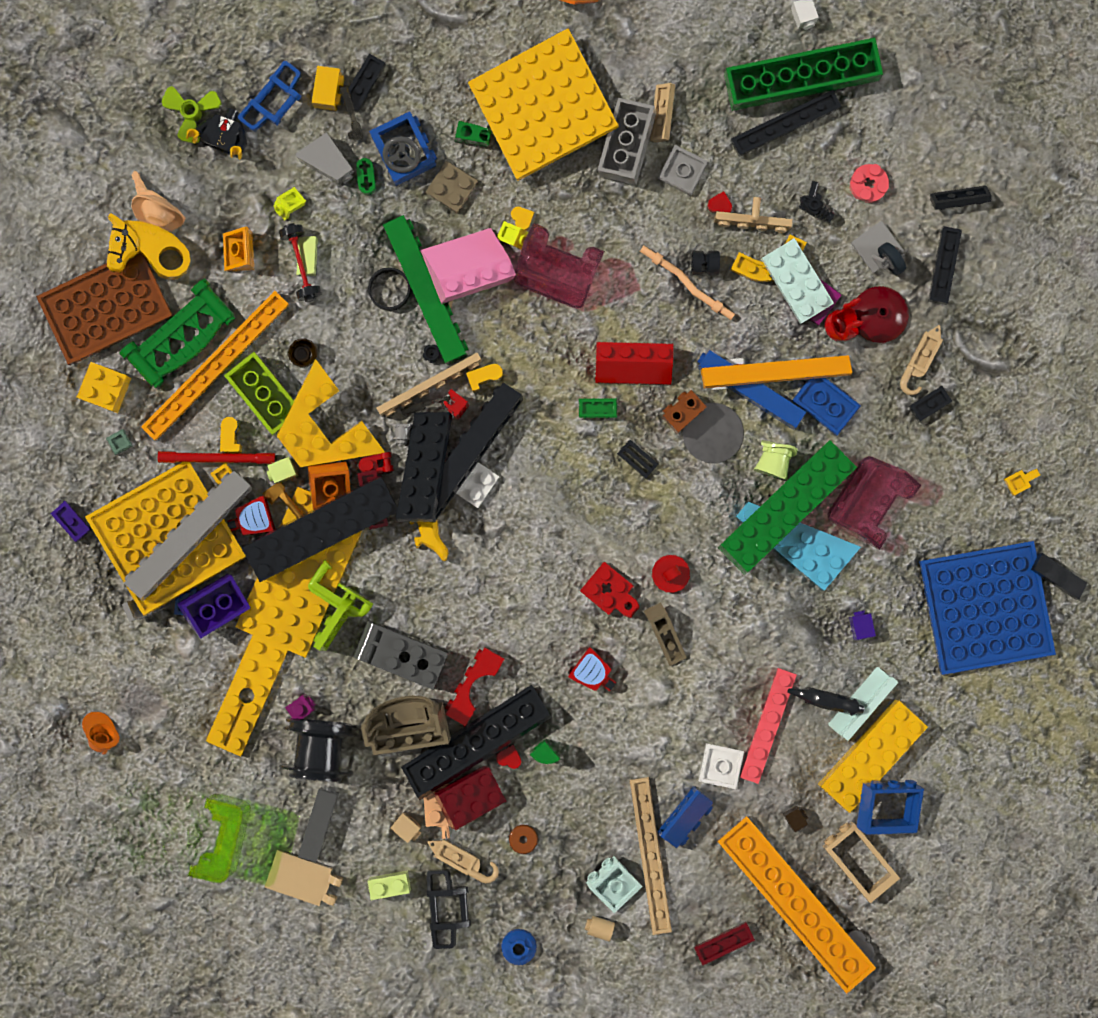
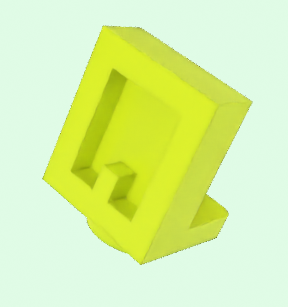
[274,187,306,220]
[497,221,530,250]

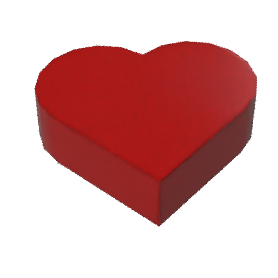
[707,191,732,213]
[497,744,521,769]

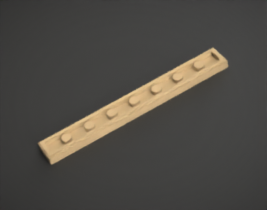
[630,777,672,935]

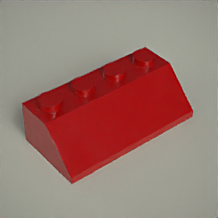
[595,342,673,385]

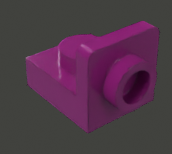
[285,694,316,719]

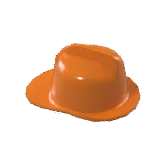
[82,712,120,755]

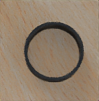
[368,267,411,311]

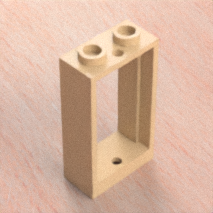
[822,822,900,904]

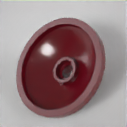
[852,286,909,343]

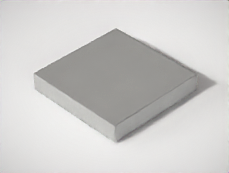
[658,145,709,196]

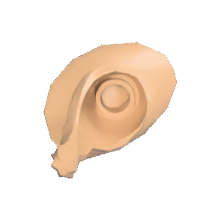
[131,171,185,232]

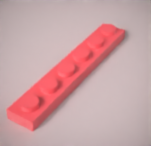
[739,668,796,784]

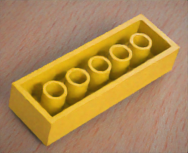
[817,699,928,813]

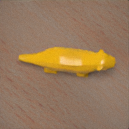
[410,519,449,561]

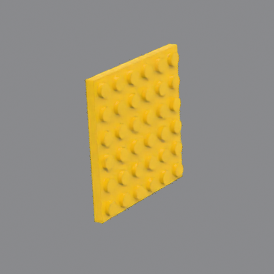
[468,28,619,181]
[85,462,246,616]

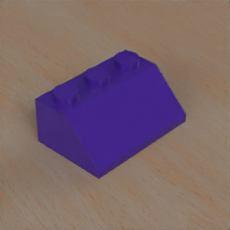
[177,574,250,639]

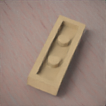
[650,83,675,143]

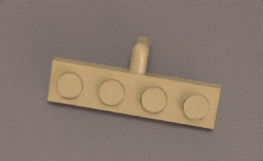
[714,197,793,233]

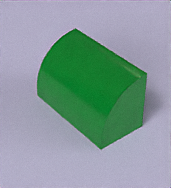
[530,739,560,764]

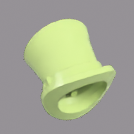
[753,440,798,480]

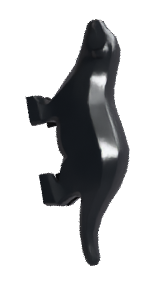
[787,687,865,716]

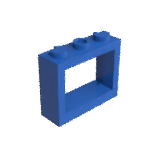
[369,111,437,186]
[857,780,924,835]

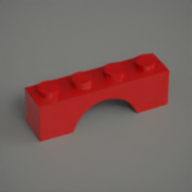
[445,647,505,726]

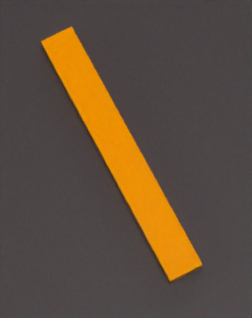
[701,355,852,388]

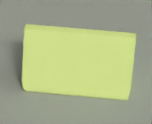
[296,236,318,276]

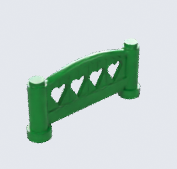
[119,278,236,389]

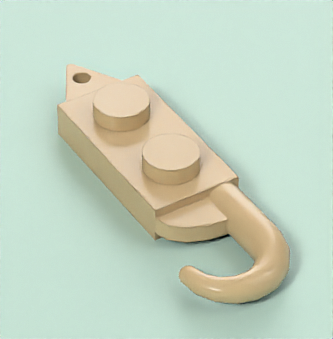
[900,325,943,396]
[428,839,499,884]

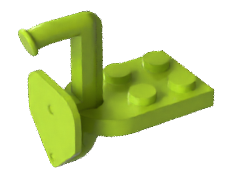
[308,560,373,651]

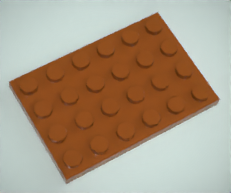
[36,253,173,365]

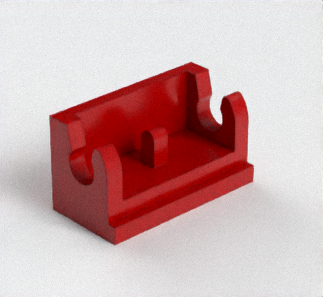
[444,389,469,421]

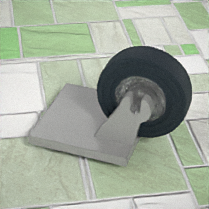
[851,221,906,275]

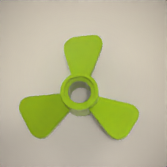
[162,86,221,144]

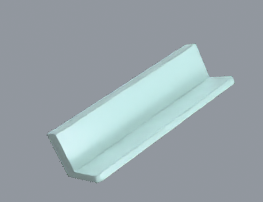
[828,667,898,741]

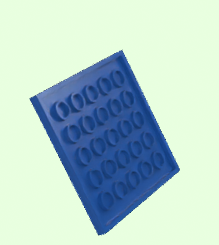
[919,541,1056,675]

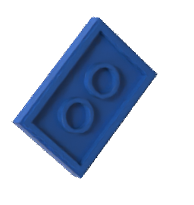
[792,378,861,436]

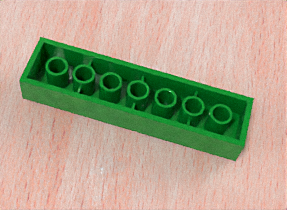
[724,38,883,111]
[718,440,857,575]

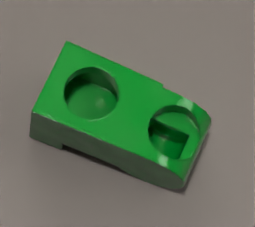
[454,121,492,147]

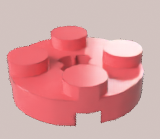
[850,164,889,203]

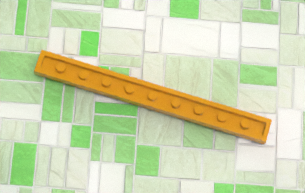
[141,291,289,441]

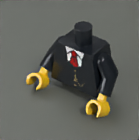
[186,108,247,160]

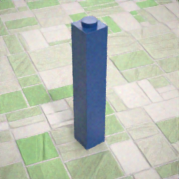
[697,350,806,430]

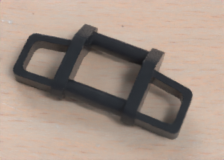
[427,869,472,949]

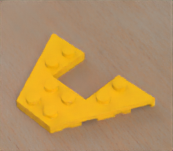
[277,359,385,467]

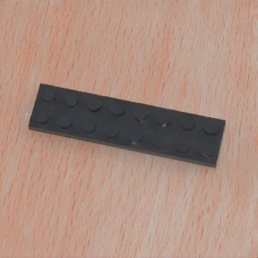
[401,685,551,800]

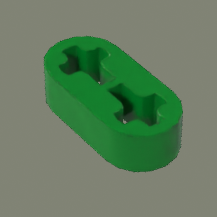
[356,158,376,195]

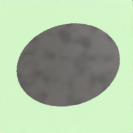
[683,403,743,463]

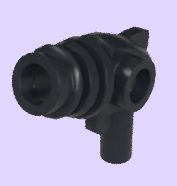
[799,181,835,223]

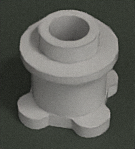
[392,424,412,444]

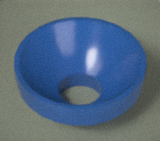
[501,929,537,965]

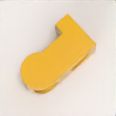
[466,364,503,393]
[220,417,242,453]

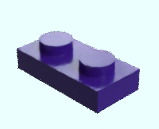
[50,501,92,542]

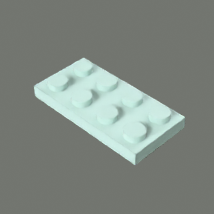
[761,238,834,324]

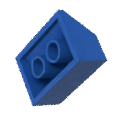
[658,786,713,848]

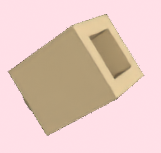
[390,811,422,843]

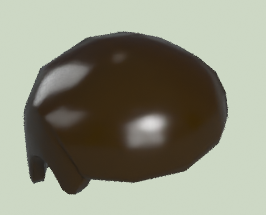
[288,338,317,368]

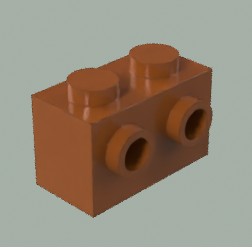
[662,390,707,434]

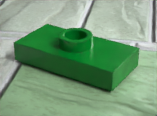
[579,398,617,418]

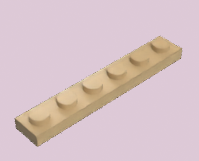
[377,353,482,417]

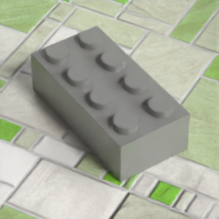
[598,98,657,185]

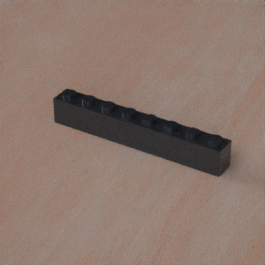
[434,382,523,523]

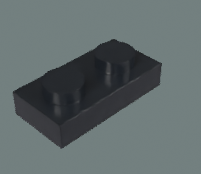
[908,386,952,422]

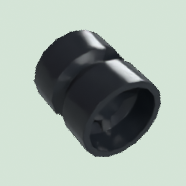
[691,250,720,276]

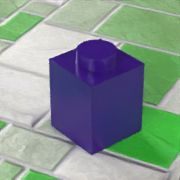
[849,610,876,640]

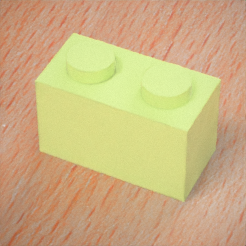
[368,870,411,900]

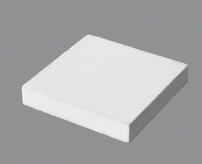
[698,743,744,790]

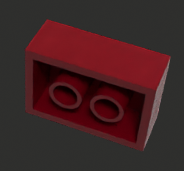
[433,765,506,830]

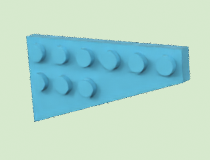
[735,502,861,591]

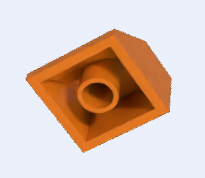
[308,461,350,509]

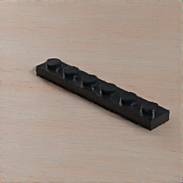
[731,90,842,157]

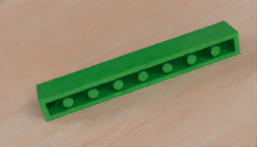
[383,215,469,365]

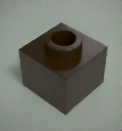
[783,806,808,833]

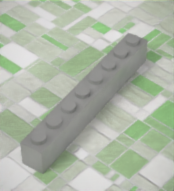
[124,471,252,601]

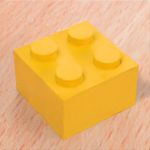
[77,362,132,413]

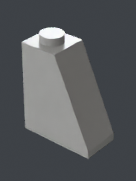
[295,132,355,184]

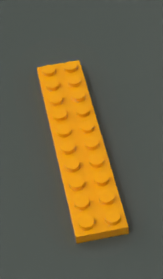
[718,816,876,994]

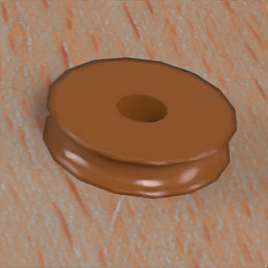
[509,825,538,854]

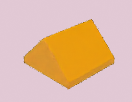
[223,227,254,271]

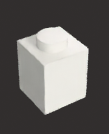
[791,0,819,30]

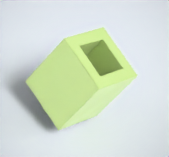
[266,457,298,484]

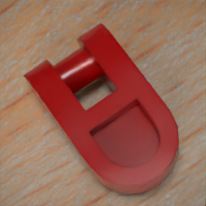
[359,452,394,474]

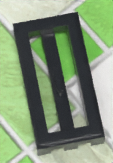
[617,439,658,479]

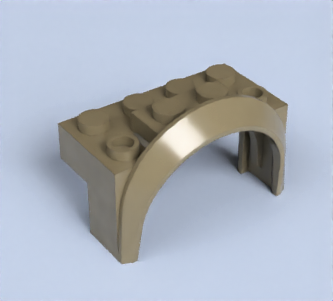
[361,696,451,755]

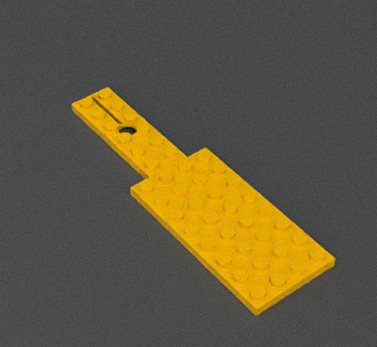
[206,486,362,757]

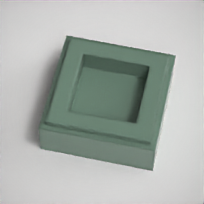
[106,429,133,455]

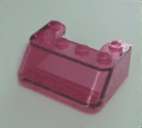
[513,223,605,309]
[828,456,921,550]

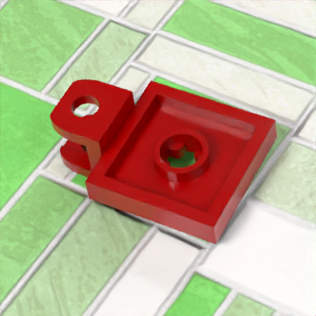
[580,562,640,618]

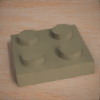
[426,161,478,214]

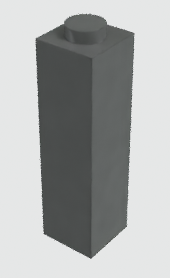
[298,785,339,862]

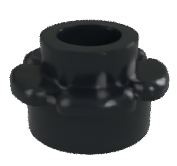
[423,344,441,363]

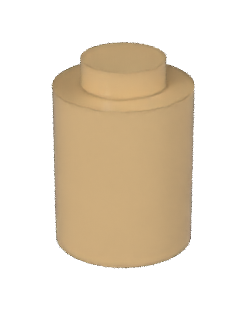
[584,916,615,942]

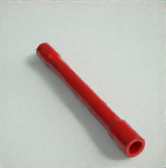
[157,451,275,464]

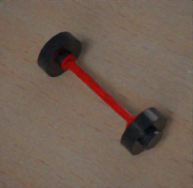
[279,223,322,302]

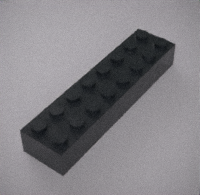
[242,475,398,582]

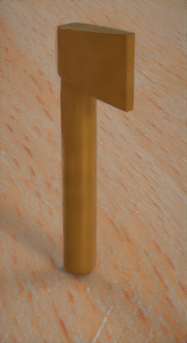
[262,482,304,518]

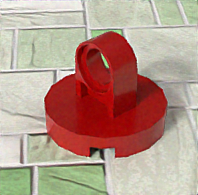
[652,555,690,593]

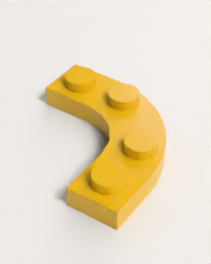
[730,234,807,282]

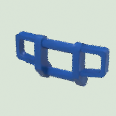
[238,61,302,131]

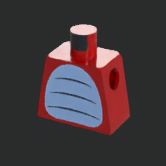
[227,496,276,536]
[568,647,616,691]

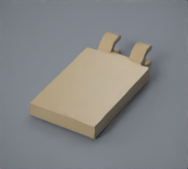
[265,849,344,906]

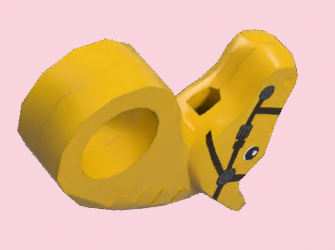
[107,213,190,280]

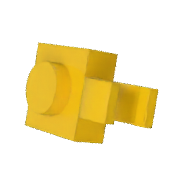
[1004,469,1040,496]

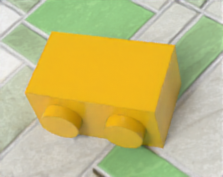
[312,66,344,111]

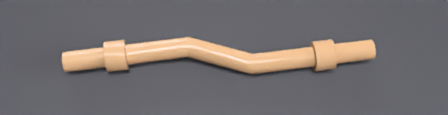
[639,245,735,320]

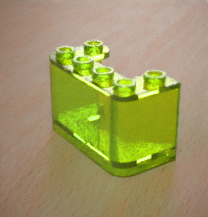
[188,793,251,883]

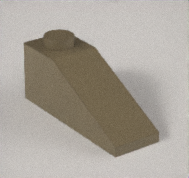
[644,602,687,666]

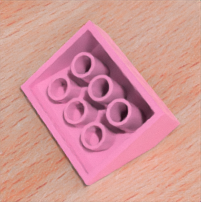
[421,228,516,304]

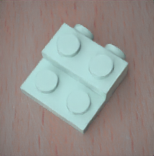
[586,856,642,913]

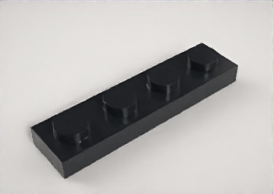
[928,226,962,305]

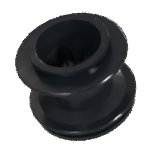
[279,718,358,782]

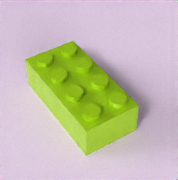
[224,352,294,437]

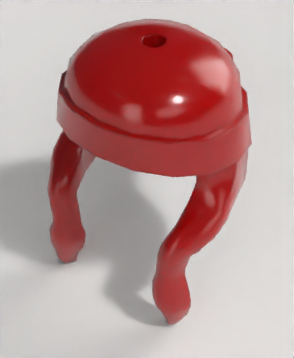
[825,298,864,341]

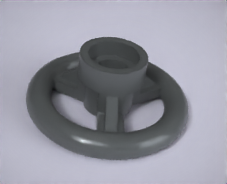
[382,136,421,173]

